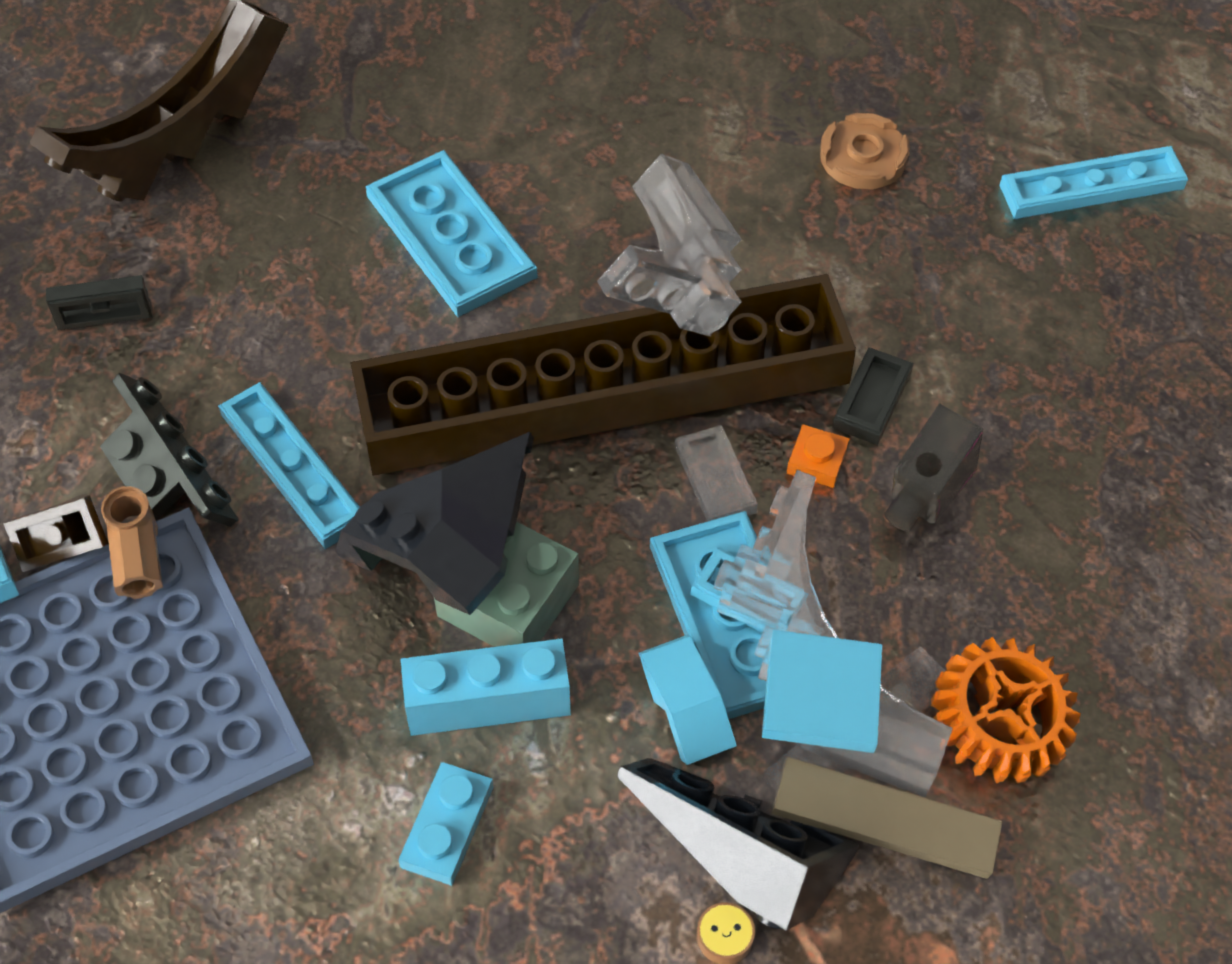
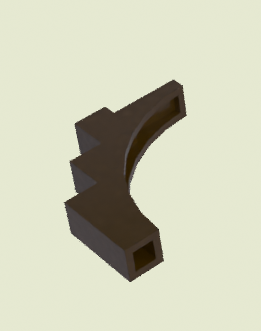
[29,0,289,202]

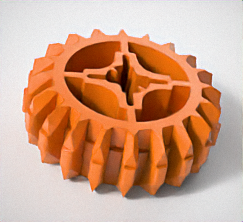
[931,637,1081,784]

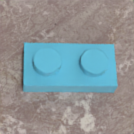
[398,762,494,886]

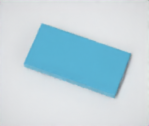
[366,150,538,317]
[650,511,798,719]

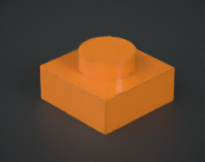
[787,424,850,488]

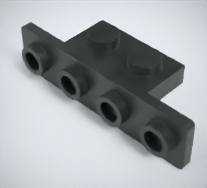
[100,373,239,527]

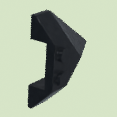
[335,432,534,615]

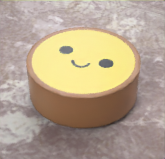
[697,902,755,964]

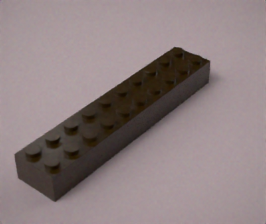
[350,274,856,476]

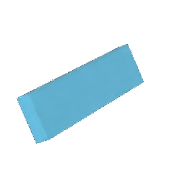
[1000,146,1188,219]
[218,382,360,549]

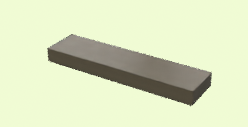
[771,757,1003,879]

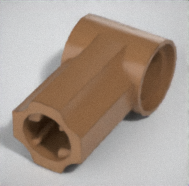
[101,486,163,599]

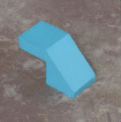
[639,635,737,765]

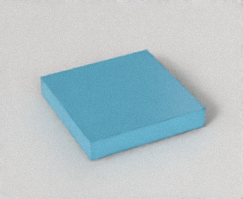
[762,629,882,753]

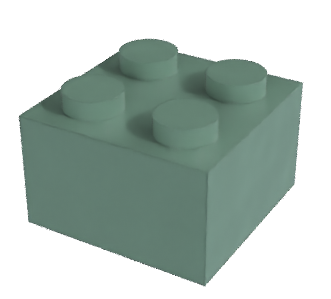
[434,522,579,647]

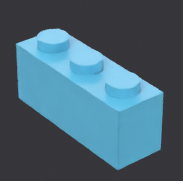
[400,638,571,736]

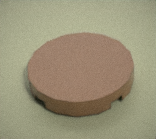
[820,113,910,189]

